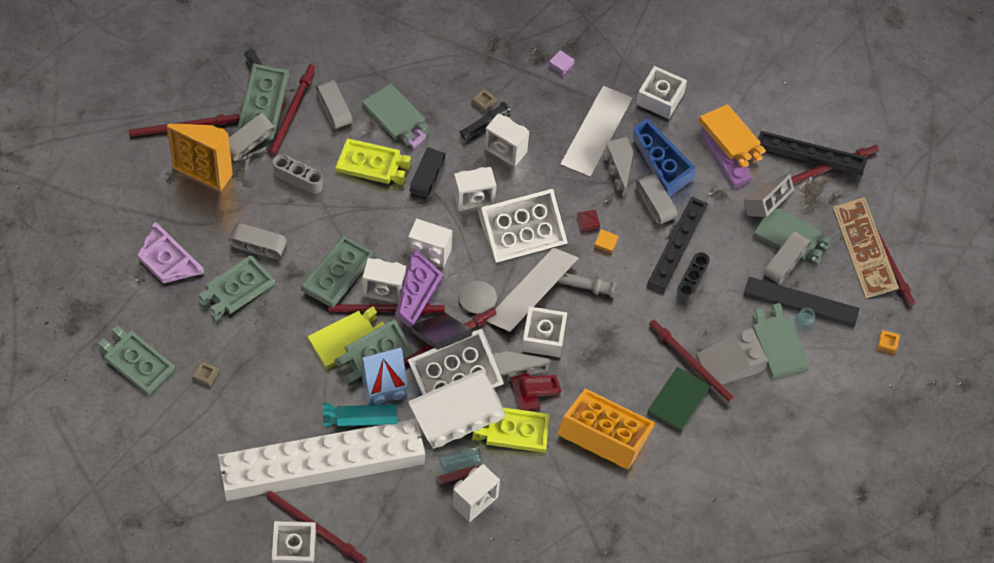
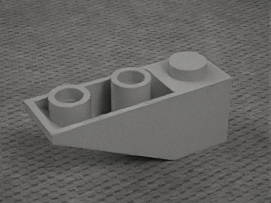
[603,137,633,197]

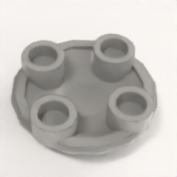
[459,280,497,314]

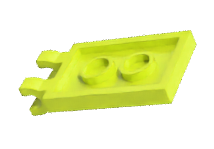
[335,138,411,186]
[307,307,385,370]
[472,408,549,453]

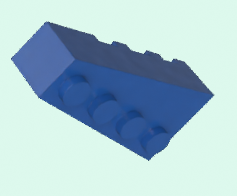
[633,118,696,197]

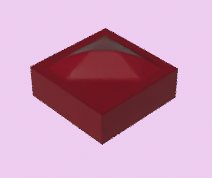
[577,209,600,232]

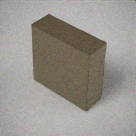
[471,88,497,113]
[192,361,219,387]

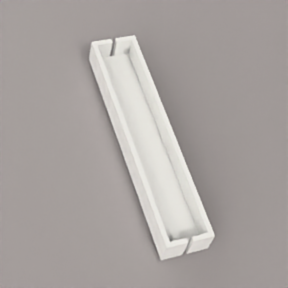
[218,419,425,501]

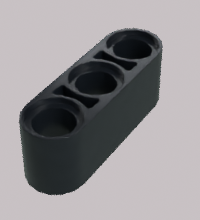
[409,147,446,198]
[676,252,710,306]

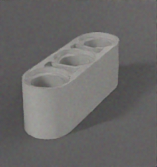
[316,80,353,129]
[229,113,275,161]
[273,154,323,194]
[636,174,678,224]
[228,223,287,259]
[763,231,811,285]

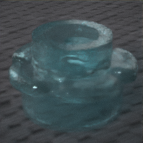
[797,308,816,326]

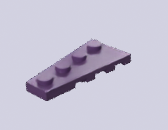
[700,127,751,188]
[395,249,443,328]

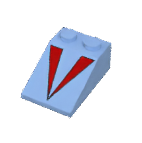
[363,348,408,405]

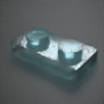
[439,448,483,471]

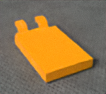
[698,104,766,168]

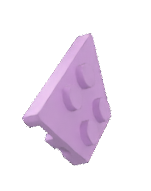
[138,222,204,283]

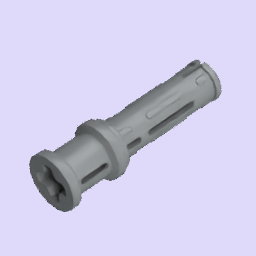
[558,273,617,298]

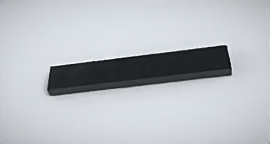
[758,131,868,175]
[647,196,708,293]
[744,277,860,327]

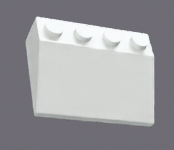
[477,189,568,263]
[408,329,504,395]
[408,369,506,449]

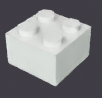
[636,66,687,119]
[484,113,529,167]
[453,167,496,212]
[408,218,452,268]
[363,258,406,304]
[522,307,567,357]
[453,464,500,522]
[272,521,316,563]

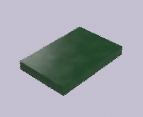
[647,367,711,432]

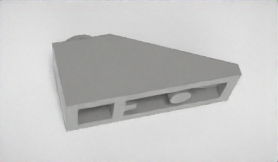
[744,174,794,217]
[492,351,550,382]

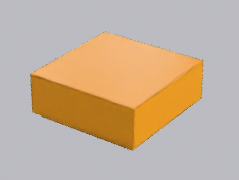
[594,229,619,254]
[877,330,900,354]

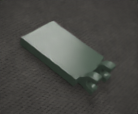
[362,84,428,147]
[753,208,831,265]
[198,255,275,321]
[752,303,809,378]
[334,319,414,384]
[98,325,175,395]

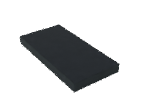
[410,312,473,350]

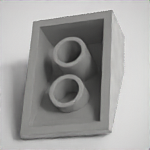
[696,328,768,388]

